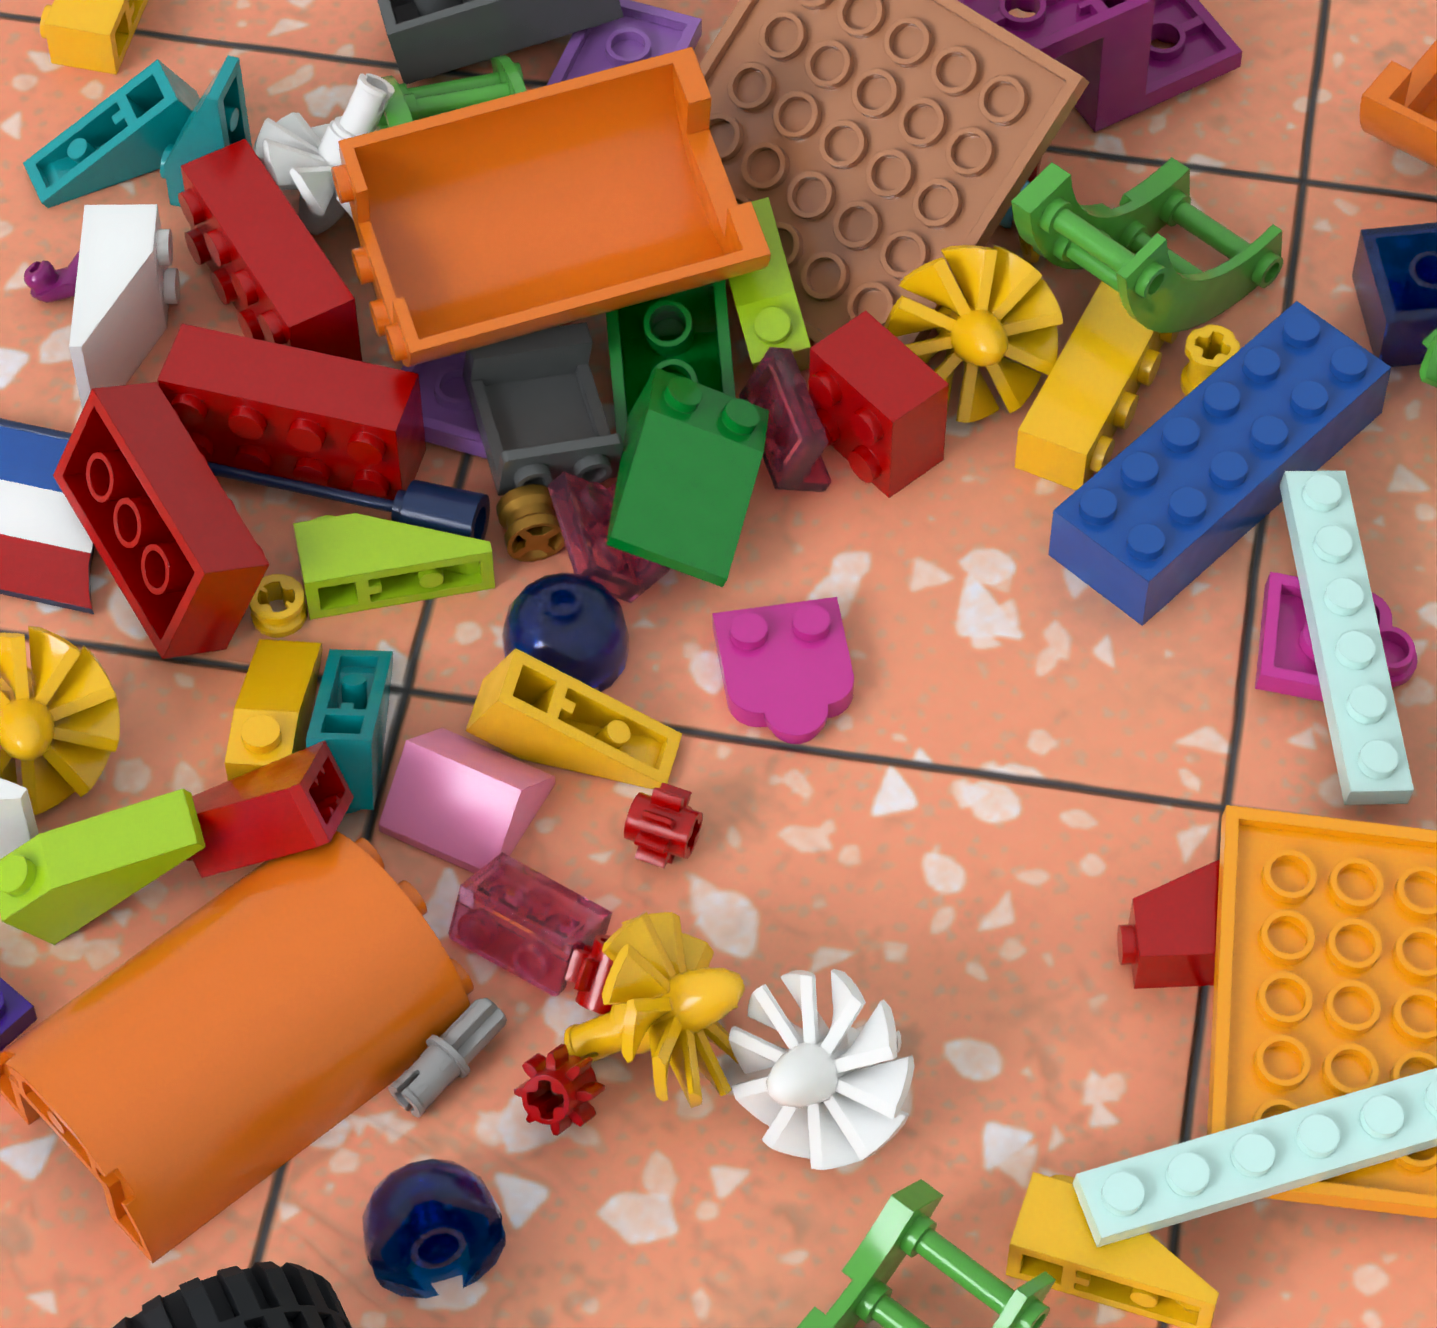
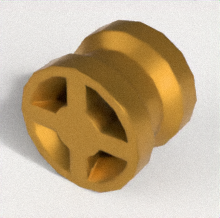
[496,484,567,562]

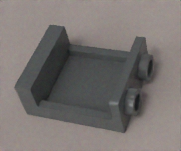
[462,322,624,496]

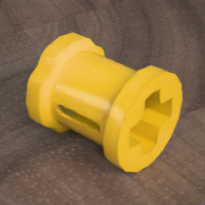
[1180,324,1240,396]

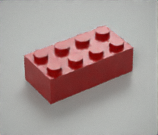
[178,139,362,361]
[157,324,426,500]
[53,382,270,659]

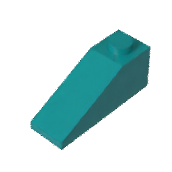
[160,55,252,207]
[23,59,200,208]
[306,649,393,814]

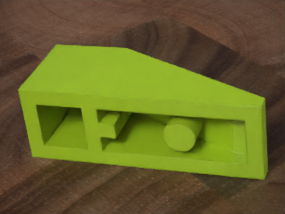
[729,197,811,383]
[293,513,495,620]
[0,789,206,945]

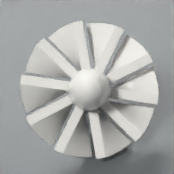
[253,73,395,235]
[729,969,915,1170]

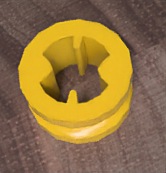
[249,574,307,638]

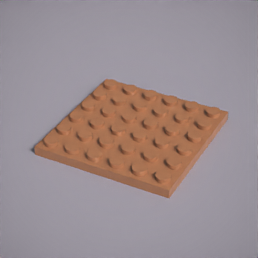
[699,0,1090,345]

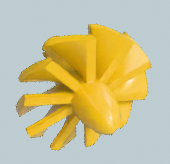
[884,245,1063,423]
[0,626,120,815]
[564,912,745,1108]

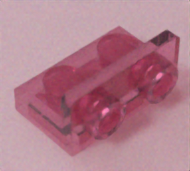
[738,347,831,492]
[548,472,671,603]
[448,852,612,996]

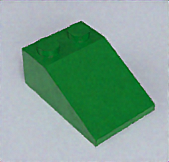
[606,280,736,442]
[606,367,769,587]

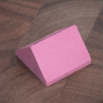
[378,728,555,882]

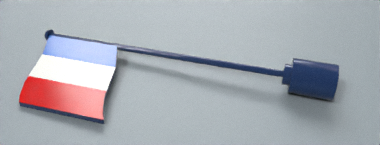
[0,418,490,614]

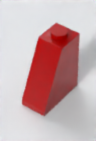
[186,740,354,878]
[1117,859,1220,989]

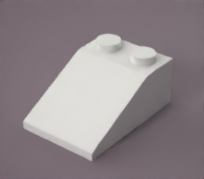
[69,204,180,410]

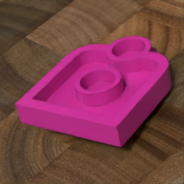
[1255,572,1417,702]
[712,597,854,744]

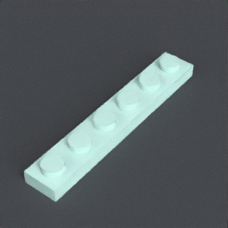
[1279,471,1414,805]
[1072,1068,1437,1248]

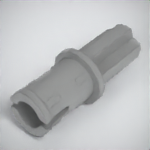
[388,998,507,1118]

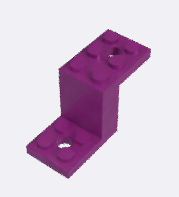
[958,0,1242,132]

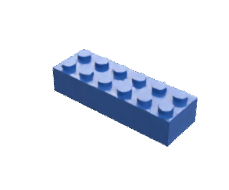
[1048,301,1391,626]

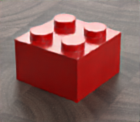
[807,310,949,498]

